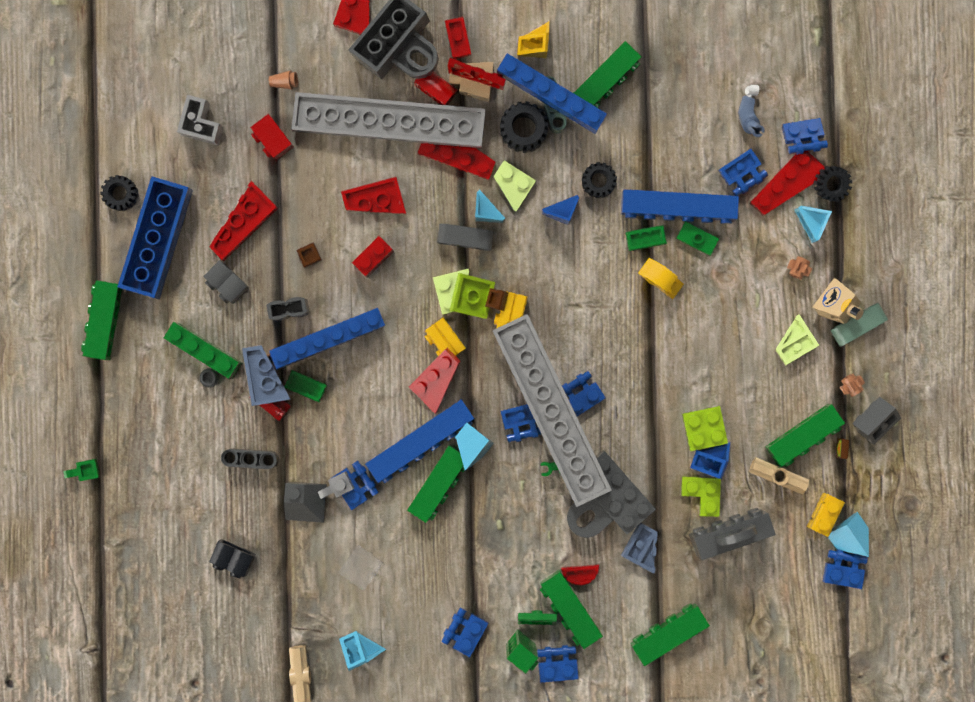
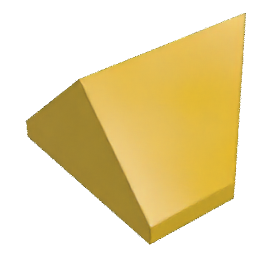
[517,21,549,58]

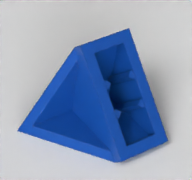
[542,195,579,225]
[690,442,730,480]

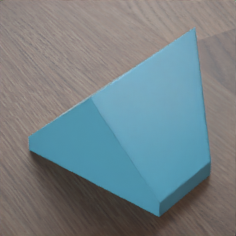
[475,190,505,223]
[794,206,832,243]
[455,423,494,471]
[828,512,869,557]
[339,631,386,671]

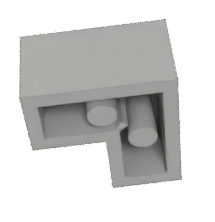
[177,95,224,146]

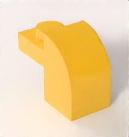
[638,258,684,299]

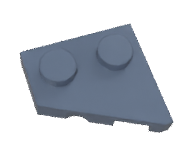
[621,523,658,574]

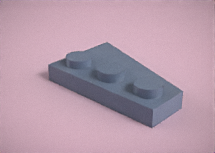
[242,345,291,406]

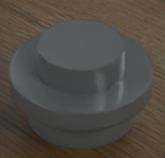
[199,368,219,387]

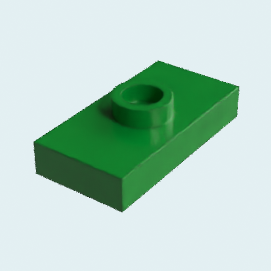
[676,221,719,256]
[625,225,667,251]
[284,370,327,403]
[517,610,557,625]

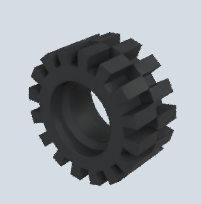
[582,162,617,198]
[814,166,852,202]
[100,175,138,211]

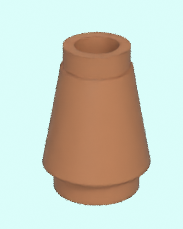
[269,70,298,90]

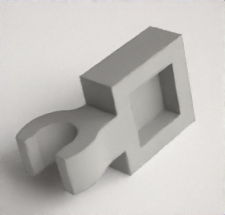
[318,471,354,499]

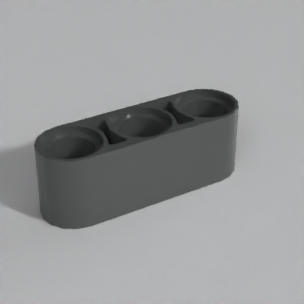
[437,224,494,251]
[221,448,279,469]

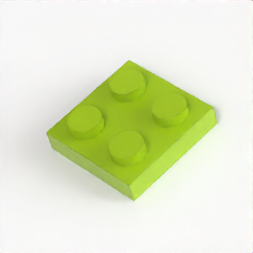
[449,273,495,319]
[682,406,728,451]

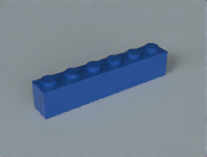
[497,53,607,134]
[621,189,739,224]
[269,308,385,370]
[365,399,474,483]

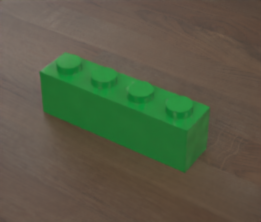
[574,41,642,108]
[81,280,123,360]
[163,322,243,379]
[765,404,845,467]
[407,445,465,523]
[540,570,603,649]
[630,603,710,666]
[506,629,538,674]

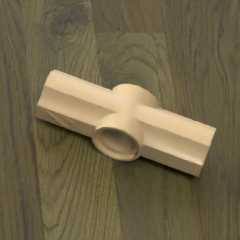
[749,457,809,495]
[289,645,312,702]

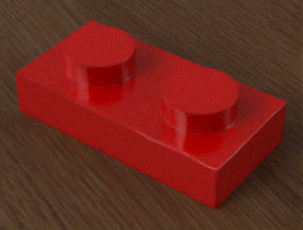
[445,17,471,59]

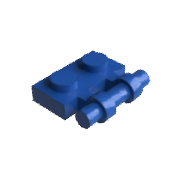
[782,118,828,155]
[718,149,768,196]
[562,371,606,417]
[501,404,541,443]
[332,461,379,510]
[822,549,868,589]
[441,607,488,657]
[537,645,579,683]

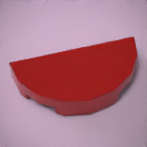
[561,564,599,586]

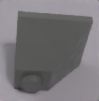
[284,481,327,523]

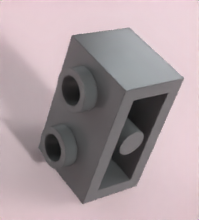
[852,397,901,445]

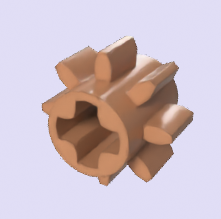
[787,256,813,280]
[840,373,865,397]

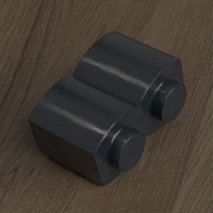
[209,539,256,579]

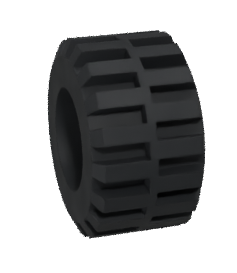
[500,101,548,153]

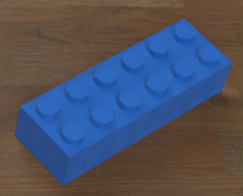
[117,176,193,300]

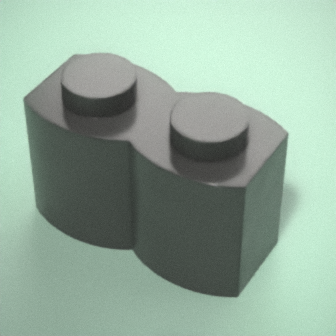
[203,260,249,304]
[266,297,310,321]

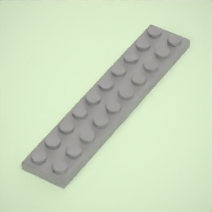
[291,92,486,148]
[493,314,612,507]

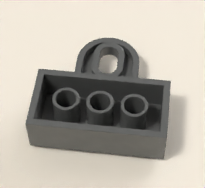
[348,0,439,79]
[567,450,656,538]
[689,508,776,560]

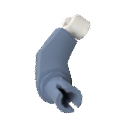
[738,85,765,137]

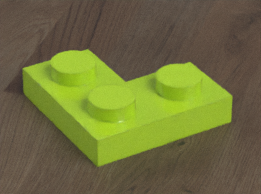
[681,476,721,517]

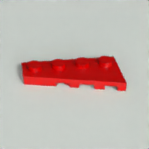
[418,143,496,180]
[750,151,825,216]
[209,181,278,261]

